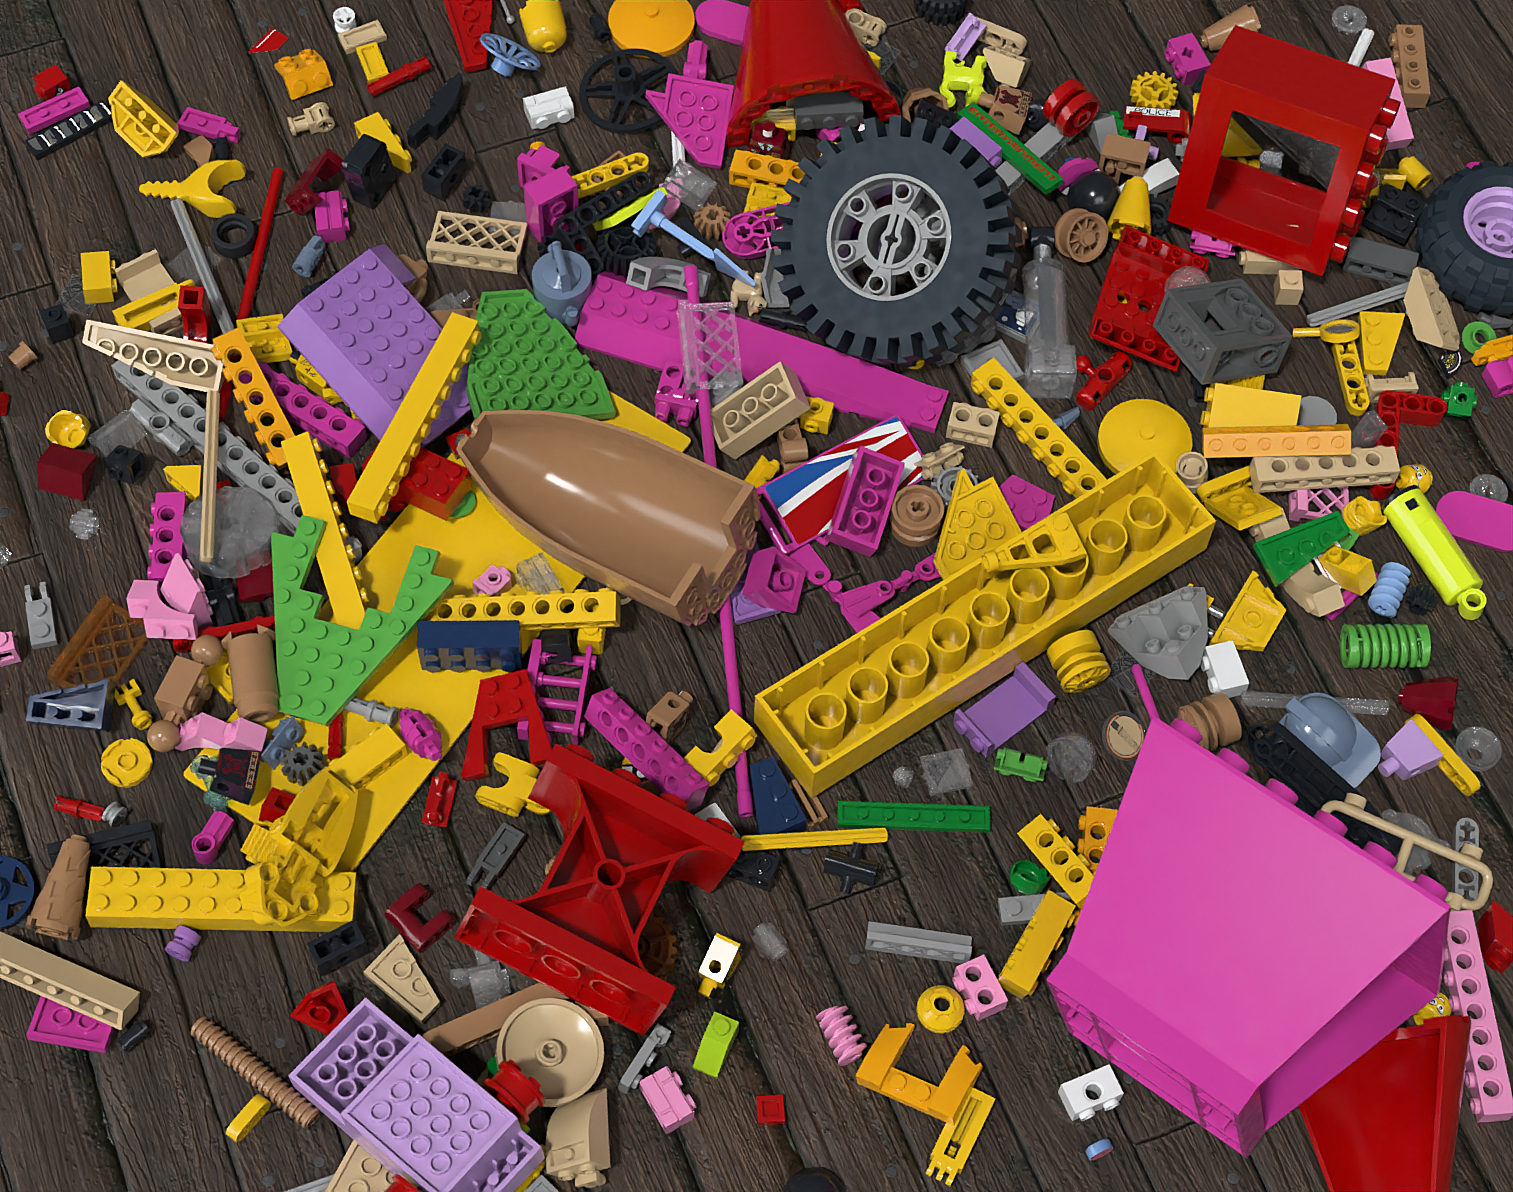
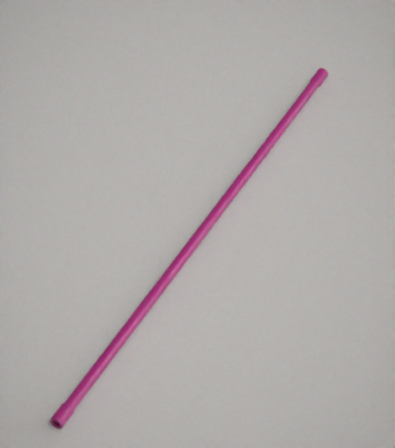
[684,265,754,818]

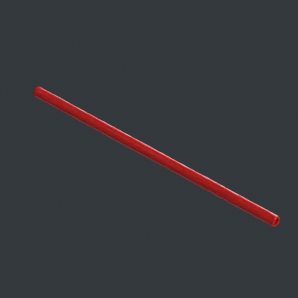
[219,168,284,422]

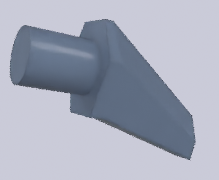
[1052,407,1080,429]

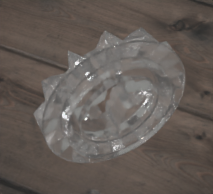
[1331,5,1367,35]
[1469,474,1508,503]

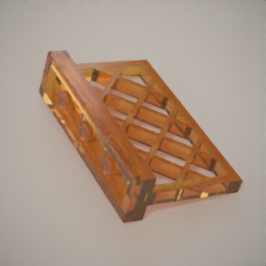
[47,594,148,689]

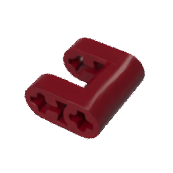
[384,883,456,953]

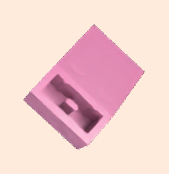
[160,553,213,631]

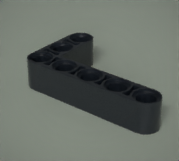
[553,172,652,278]

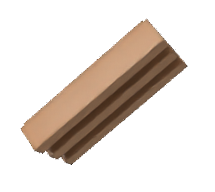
[788,779,828,830]

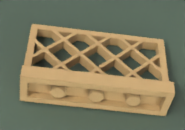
[426,211,528,274]

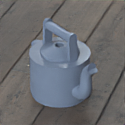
[532,241,592,327]

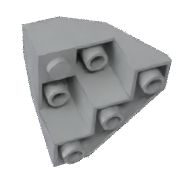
[1108,586,1208,680]

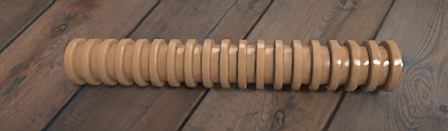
[190,1016,320,1129]

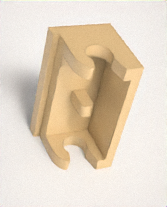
[1364,372,1419,403]

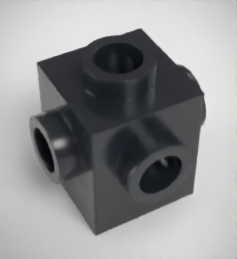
[104,445,147,484]

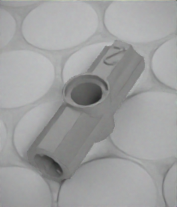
[129,398,193,456]

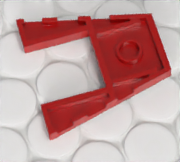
[461,669,553,781]

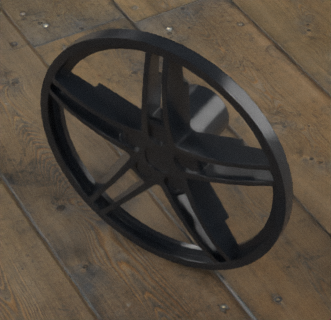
[579,48,678,133]

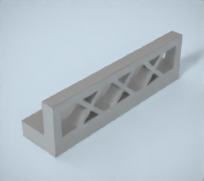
[865,921,972,964]

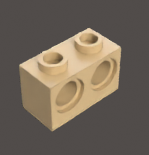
[946,402,1000,448]

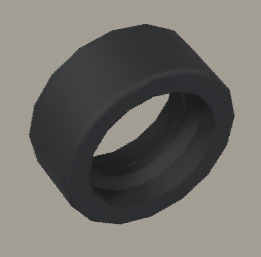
[211,213,256,258]

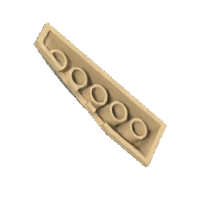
[82,320,231,392]

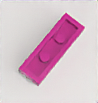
[18,87,90,135]

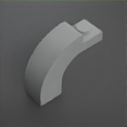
[626,257,711,297]

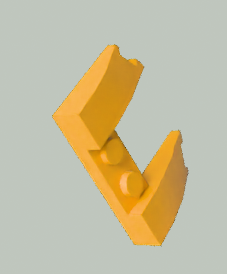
[855,1023,983,1126]

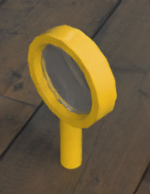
[1293,319,1360,343]

